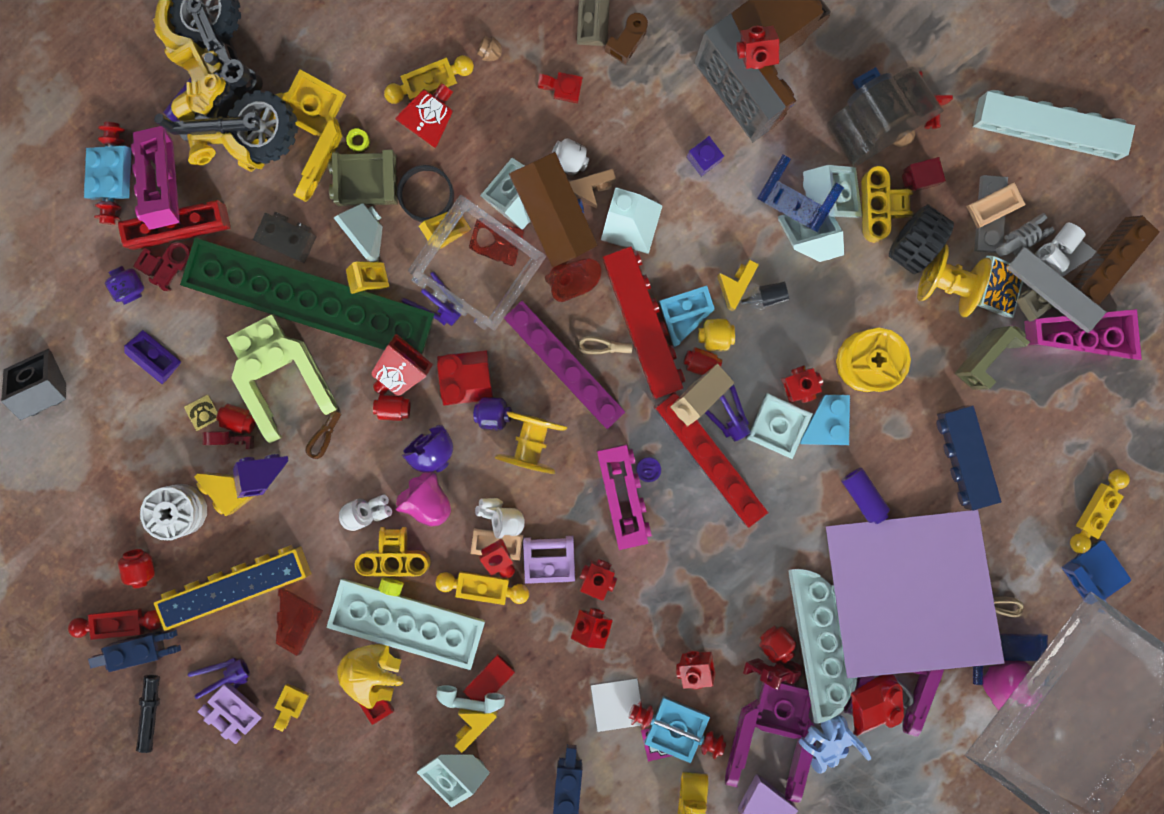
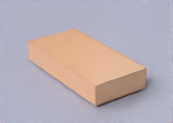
[966,182,1026,229]
[470,528,524,560]

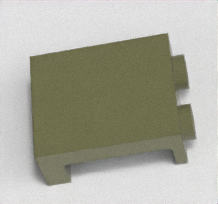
[328,150,398,206]
[954,326,1030,390]

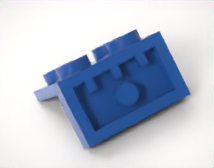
[1061,540,1131,613]

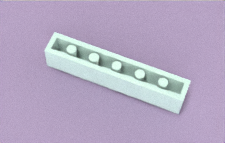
[973,90,1135,160]

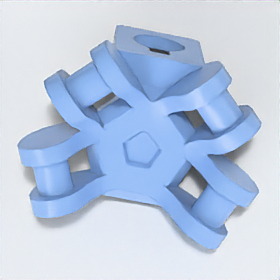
[798,715,871,774]

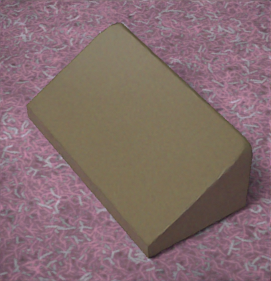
[577,0,610,46]

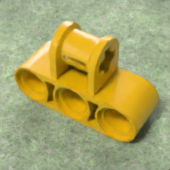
[861,166,913,243]
[355,527,431,576]
[678,772,708,814]

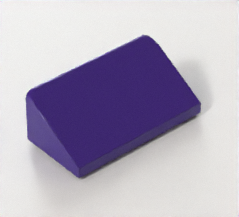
[124,330,181,384]

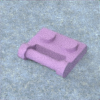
[523,536,575,583]

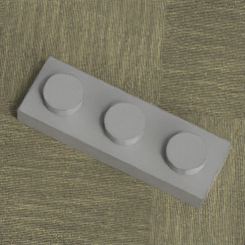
[974,175,1008,253]

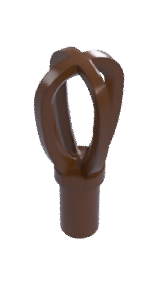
[305,410,342,459]

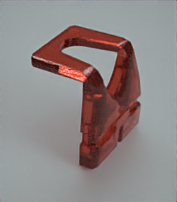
[469,216,525,267]

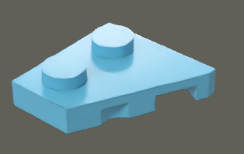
[659,286,715,347]
[800,395,850,445]

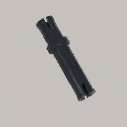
[136,674,160,753]

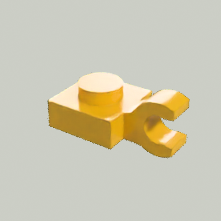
[273,683,310,732]

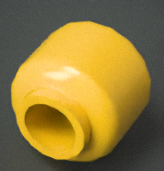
[698,319,735,352]

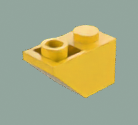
[194,472,255,516]

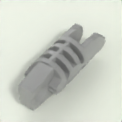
[995,213,1055,257]

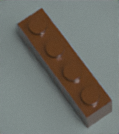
[1071,215,1160,306]

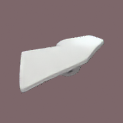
[1035,223,1097,277]

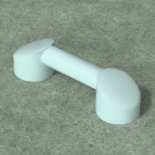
[436,685,505,713]

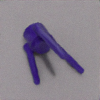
[401,272,464,326]
[705,377,751,442]
[188,657,250,699]

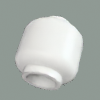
[552,138,589,176]

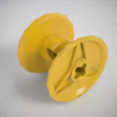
[917,244,992,318]
[836,328,911,392]
[494,411,567,474]

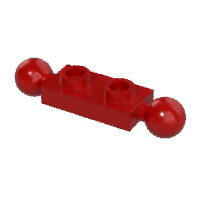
[68,608,162,640]

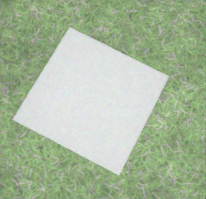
[591,679,641,732]

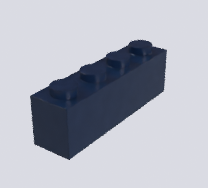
[936,405,1002,511]

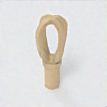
[579,336,632,354]
[993,597,1023,617]

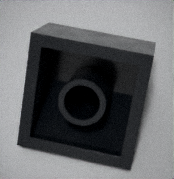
[1,349,66,421]

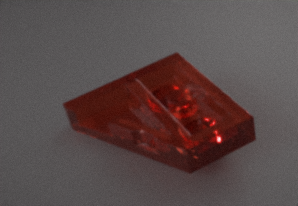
[276,588,323,656]

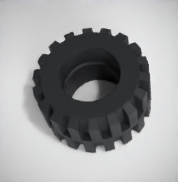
[889,205,954,274]

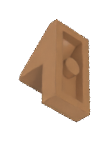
[569,169,616,209]

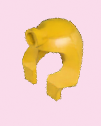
[337,644,403,709]

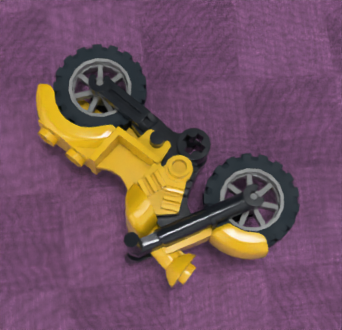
[153,0,298,169]

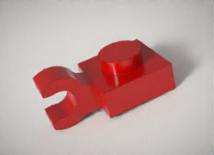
[538,72,583,104]

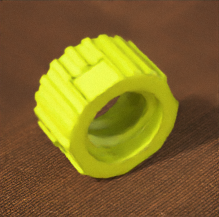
[346,128,370,152]
[378,577,403,596]

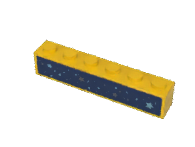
[154,545,312,631]

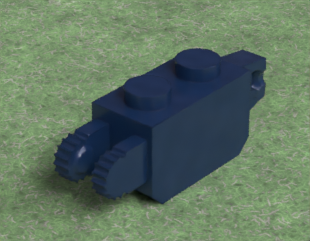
[88,629,181,672]
[553,744,583,814]

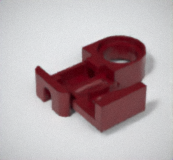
[133,243,191,292]
[202,431,254,449]
[743,658,803,690]

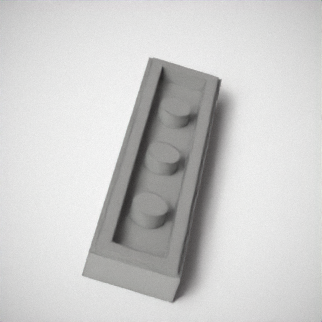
[1006,247,1106,333]

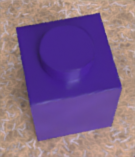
[686,136,724,177]

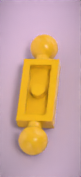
[384,55,474,104]
[1070,469,1130,553]
[435,571,529,605]

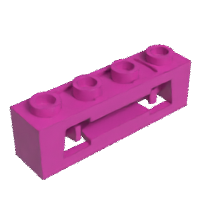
[131,126,180,229]
[597,444,652,550]

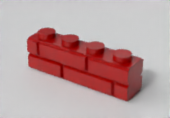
[118,200,231,250]

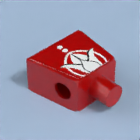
[395,83,453,148]
[371,334,433,396]

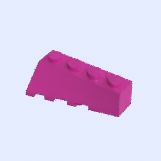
[1024,309,1142,360]

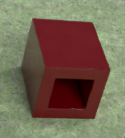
[902,157,946,193]

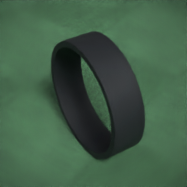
[397,165,454,222]

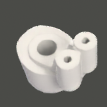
[339,494,392,531]
[475,498,525,539]

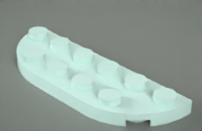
[788,569,857,723]

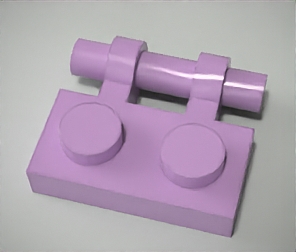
[198,682,264,744]

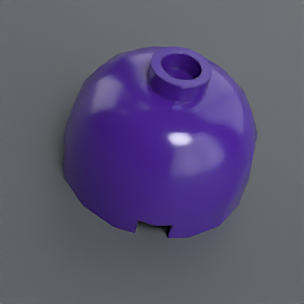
[402,425,453,473]

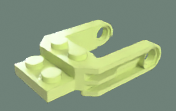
[227,314,338,443]

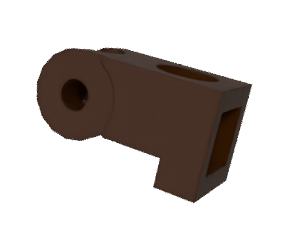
[605,13,648,65]

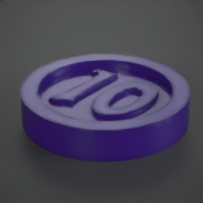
[636,457,661,482]

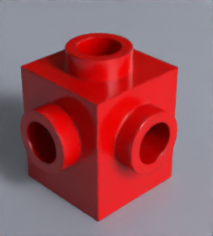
[736,26,779,69]
[781,365,823,403]
[579,559,617,601]
[570,608,613,649]
[676,651,716,689]

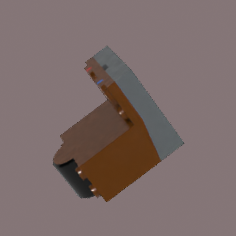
[694,0,831,143]

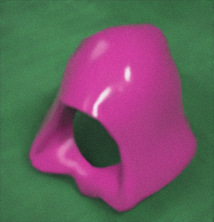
[396,471,451,527]
[982,659,1040,714]

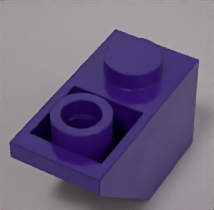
[233,454,289,498]

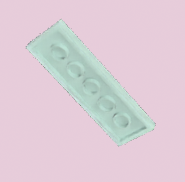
[326,578,485,670]

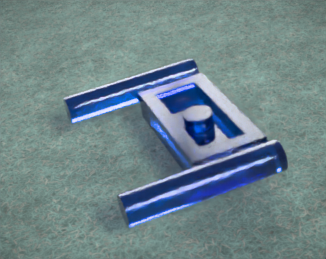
[757,154,844,233]
[973,634,1048,685]

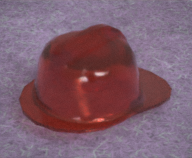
[545,258,602,302]

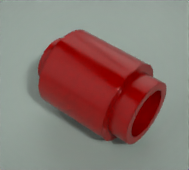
[683,347,722,376]
[373,395,411,421]
[216,403,256,434]

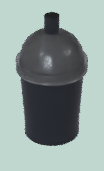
[741,281,789,310]

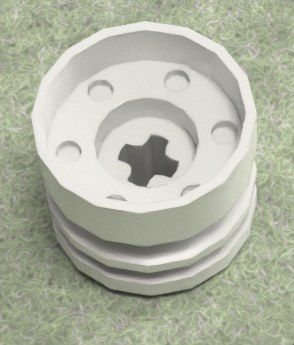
[140,484,207,540]

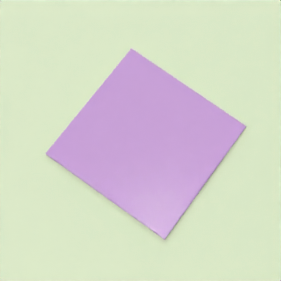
[826,510,1004,678]

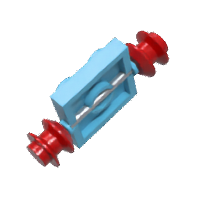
[84,122,132,225]
[628,696,726,763]

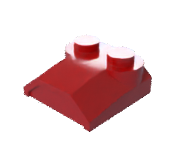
[437,350,493,406]
[851,674,904,736]

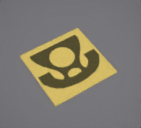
[184,395,218,431]

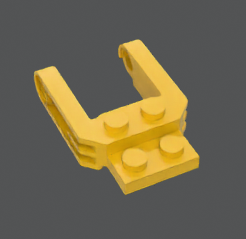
[238,69,347,202]

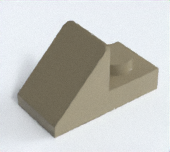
[1016,288,1053,322]

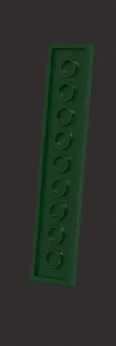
[180,238,435,355]

